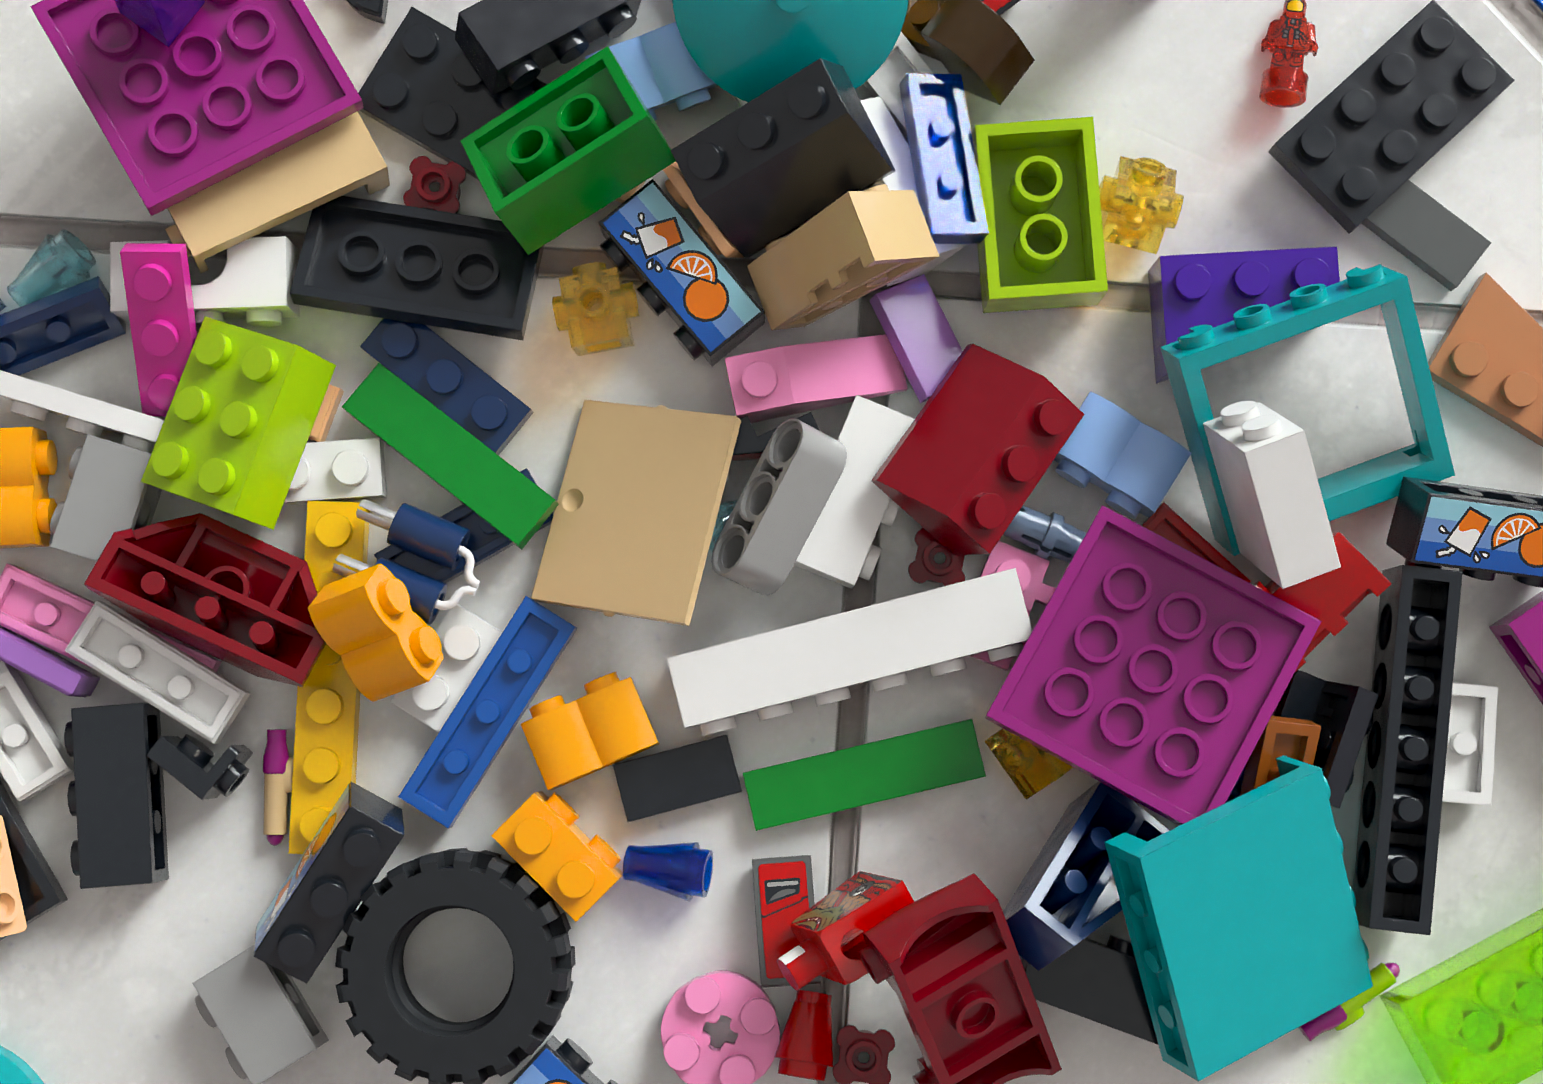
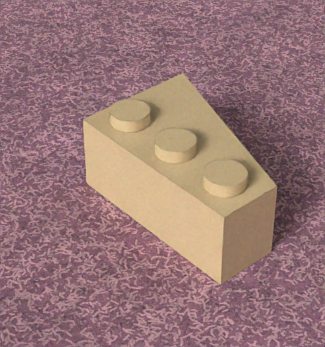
[747,184,939,330]

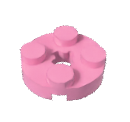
[661,970,780,1084]

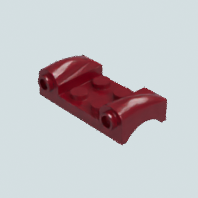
[858,873,1062,1084]

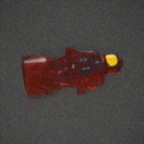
[1259,0,1318,108]

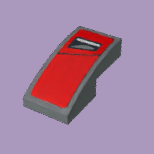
[752,855,821,988]

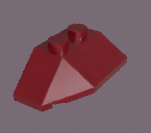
[84,513,326,687]

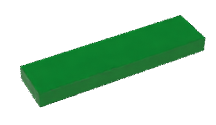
[342,363,559,550]
[743,719,986,831]

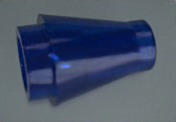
[623,842,713,901]

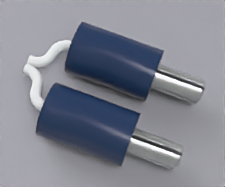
[332,499,480,625]

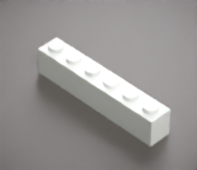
[667,568,1032,736]

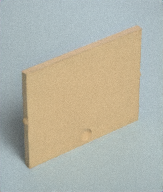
[531,400,741,626]

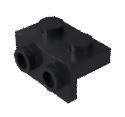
[1274,670,1379,808]

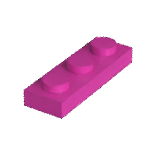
[120,243,197,416]

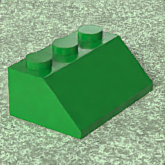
[460,46,676,255]

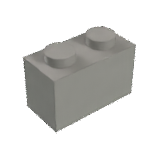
[50,434,162,561]
[192,945,329,1084]

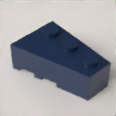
[1003,781,1170,971]

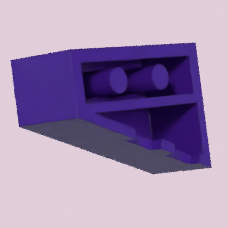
[1148,246,1340,384]

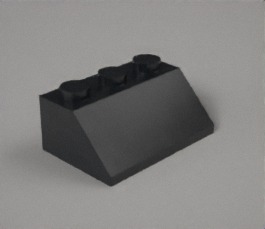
[671,58,896,258]

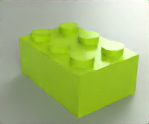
[969,117,1108,313]
[141,316,336,530]

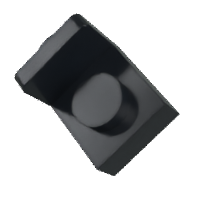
[147,734,253,800]

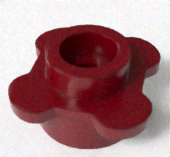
[403,156,466,214]
[908,528,966,586]
[832,1025,895,1084]

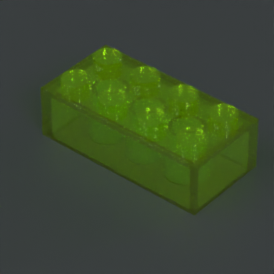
[1379,908,1543,1084]

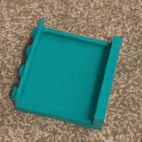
[1105,755,1373,1082]

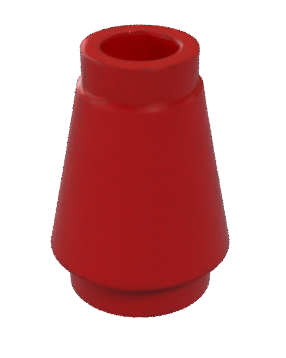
[774,990,833,1081]

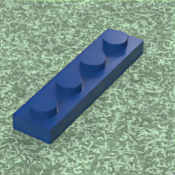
[398,596,578,828]

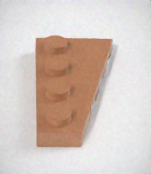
[1428,272,1543,447]

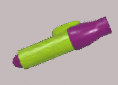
[1299,962,1400,1041]

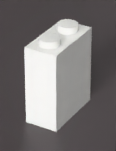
[1203,401,1341,589]

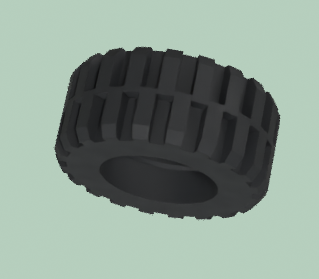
[335,848,576,1084]

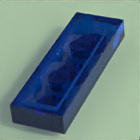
[899,73,989,244]

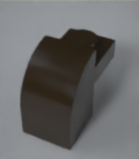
[901,0,1035,105]

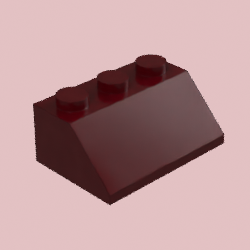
[871,344,1085,555]

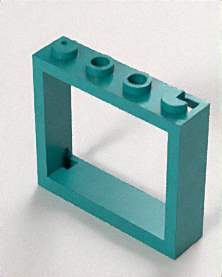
[1160,264,1455,556]

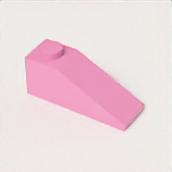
[725,334,908,423]

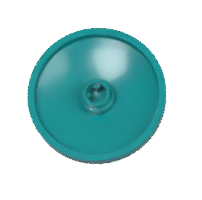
[672,0,908,102]

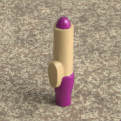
[262,729,294,846]

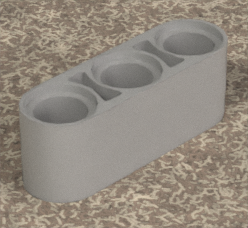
[711,418,847,596]

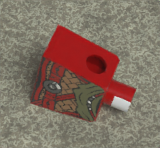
[777,871,914,991]

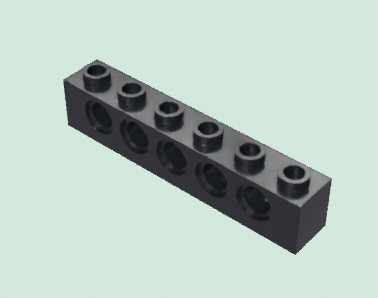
[1353,565,1463,935]

